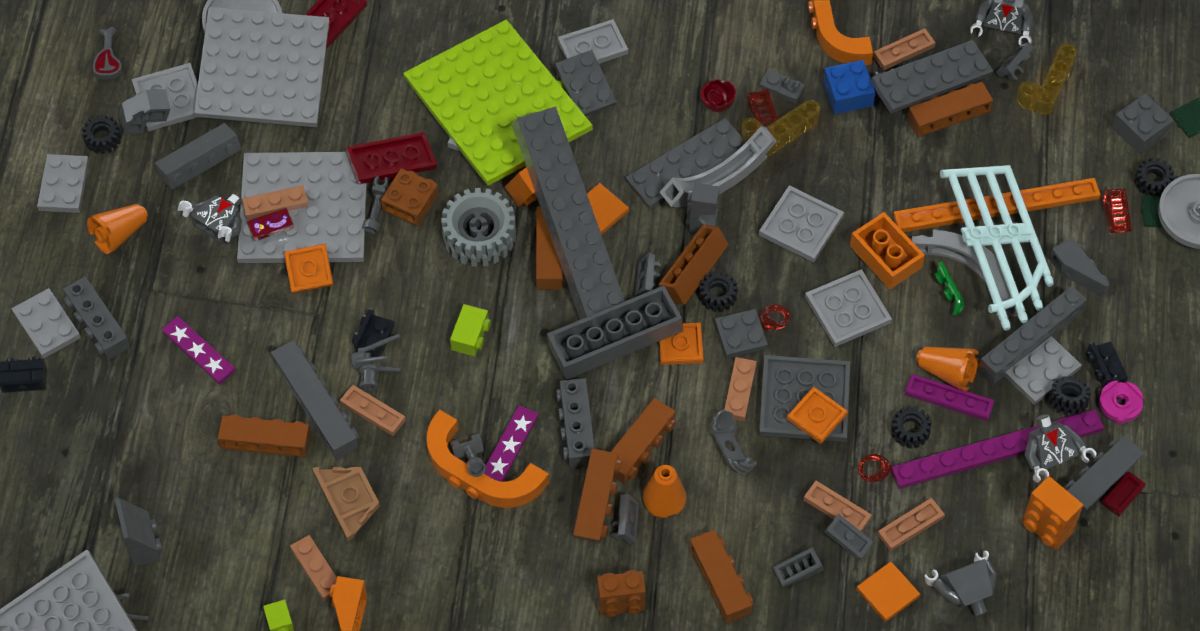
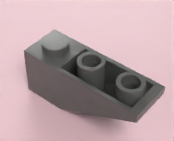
[1049,238,1110,297]

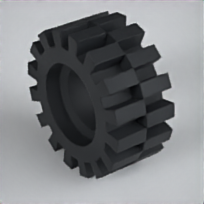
[82,114,122,154]
[1134,157,1174,198]
[699,271,738,312]
[1049,376,1091,416]
[891,406,932,449]

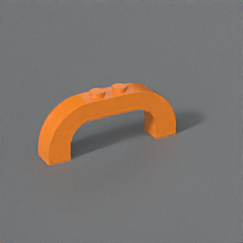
[808,0,873,65]
[427,409,549,508]

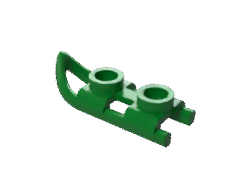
[934,261,964,316]

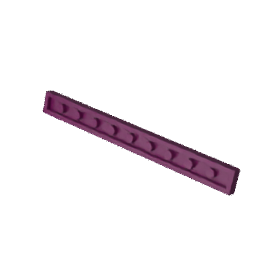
[891,409,1104,489]

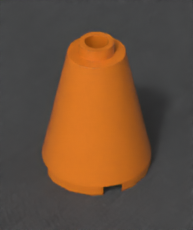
[87,204,148,254]
[916,347,979,391]
[642,465,687,518]

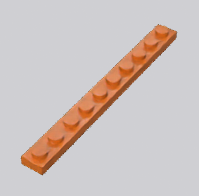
[893,178,1100,232]

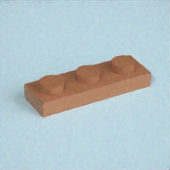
[873,28,935,71]
[242,185,308,220]
[724,357,757,421]
[340,385,406,436]
[803,481,872,532]
[877,498,945,552]
[290,535,337,601]

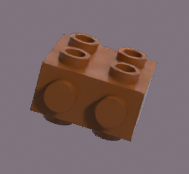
[381,168,439,227]
[597,570,646,617]

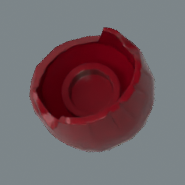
[700,79,736,112]

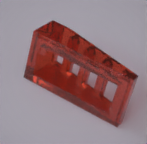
[747,89,780,130]
[1103,188,1132,233]

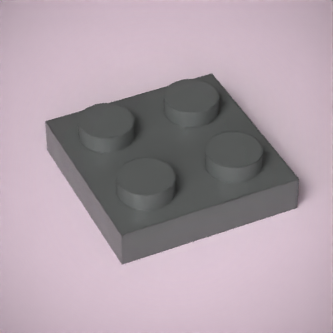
[715,309,768,359]

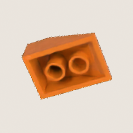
[330,576,368,631]

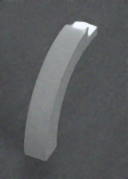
[660,126,777,207]
[911,230,1018,316]

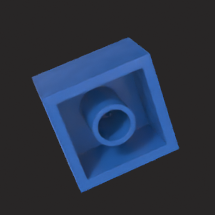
[823,60,875,114]

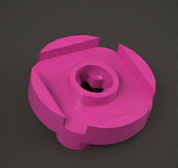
[1098,381,1143,424]

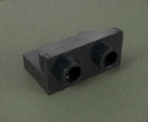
[352,308,395,357]
[1085,342,1128,388]

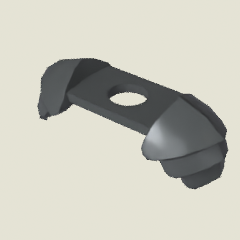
[711,410,757,475]

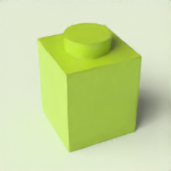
[263,600,294,631]

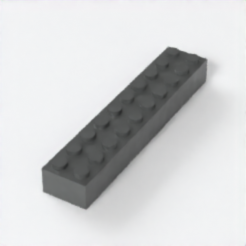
[511,106,625,320]

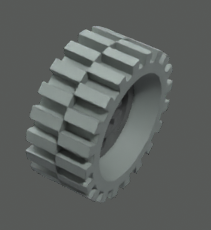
[441,188,516,267]

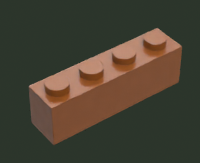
[907,82,993,137]
[536,207,566,290]
[659,225,729,305]
[611,398,677,484]
[218,415,311,457]
[573,448,622,543]
[689,529,754,624]

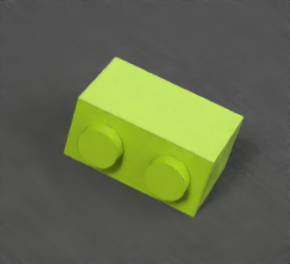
[450,304,491,357]

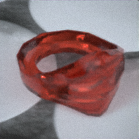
[761,305,790,331]
[858,454,891,482]

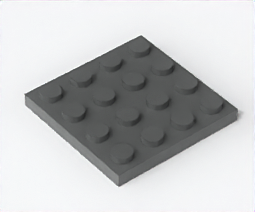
[759,355,850,442]

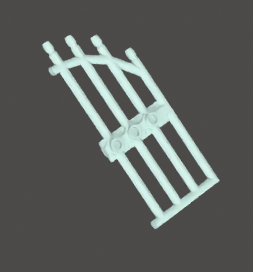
[940,165,1054,331]

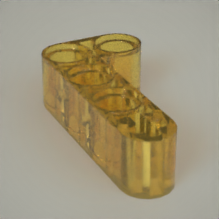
[1016,43,1077,115]
[741,100,821,157]

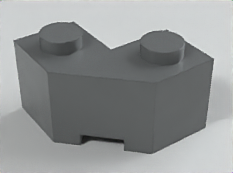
[118,89,171,135]

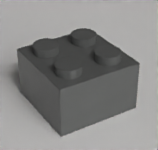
[1112,93,1174,154]

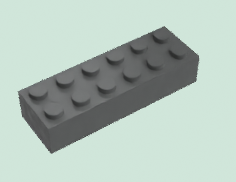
[547,286,683,380]

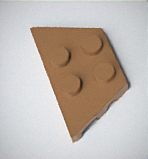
[312,467,380,541]

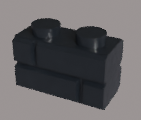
[0,357,47,393]

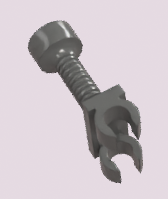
[362,175,389,234]
[450,433,486,477]

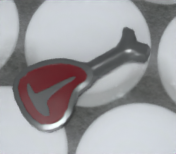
[93,27,123,80]

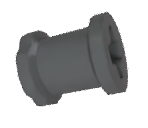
[359,364,378,392]

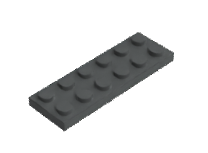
[870,40,993,114]
[625,118,746,210]

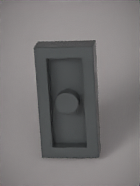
[995,42,1034,82]
[759,69,805,103]
[634,253,661,297]
[611,494,639,544]
[824,514,873,560]

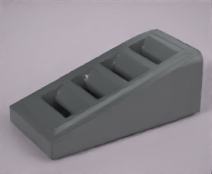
[773,547,824,587]

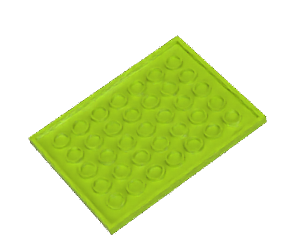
[403,19,593,186]

